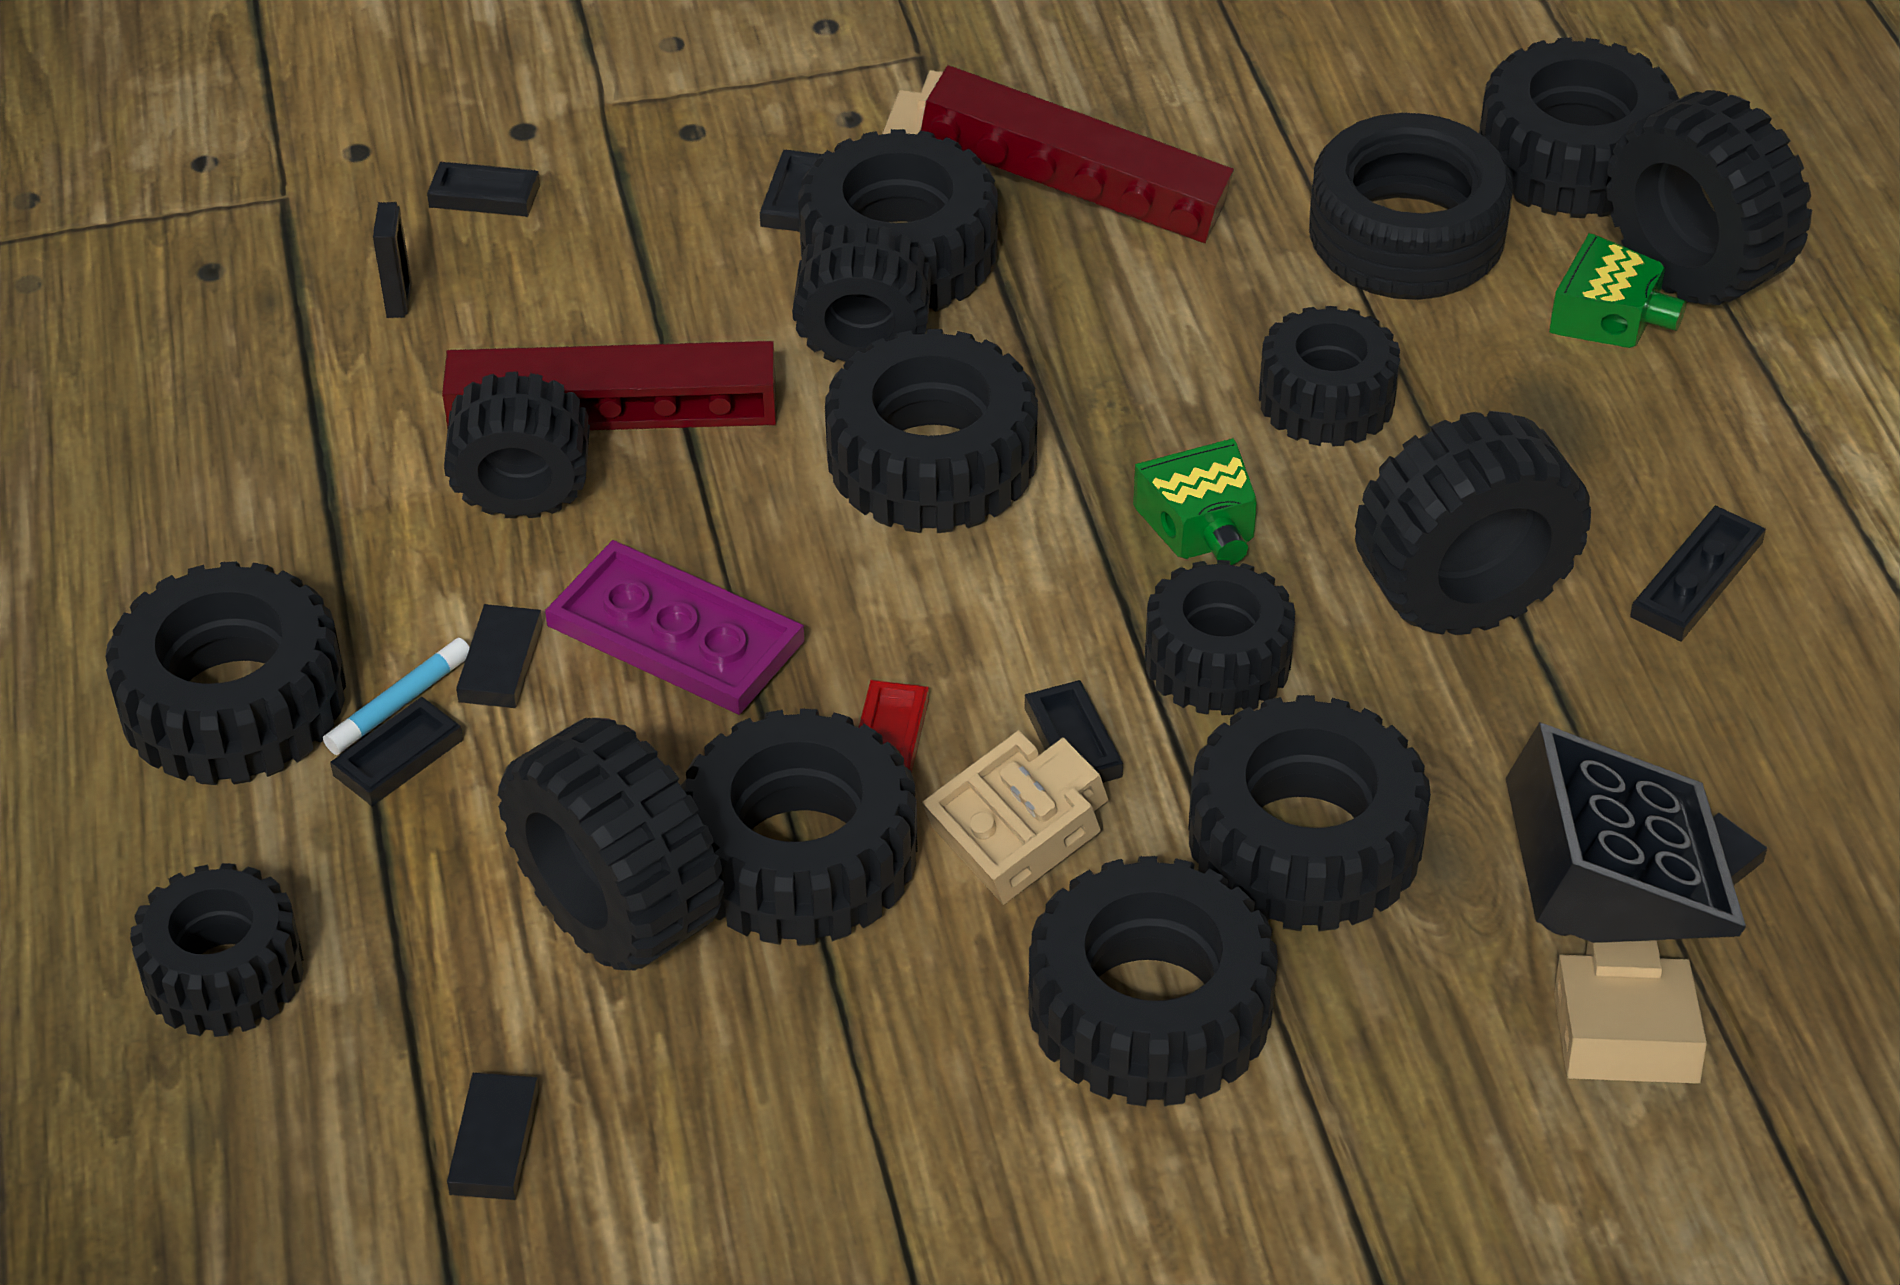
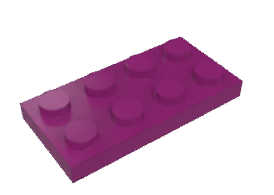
[545,540,805,715]

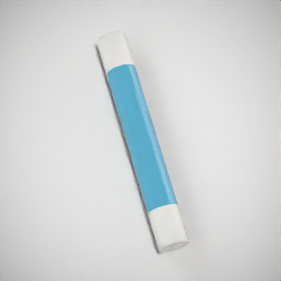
[323,638,470,755]

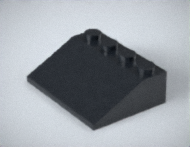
[1505,722,1746,943]

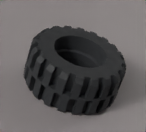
[1479,37,1679,218]
[1606,90,1812,306]
[798,129,998,312]
[825,329,1038,533]
[1355,411,1591,635]
[105,561,346,785]
[1188,695,1431,932]
[681,708,918,946]
[498,717,724,970]
[1028,856,1278,1107]

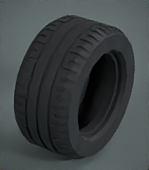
[1309,113,1513,300]

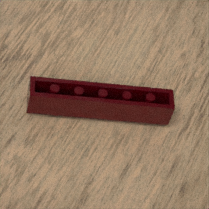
[920,65,1234,243]
[442,341,776,430]

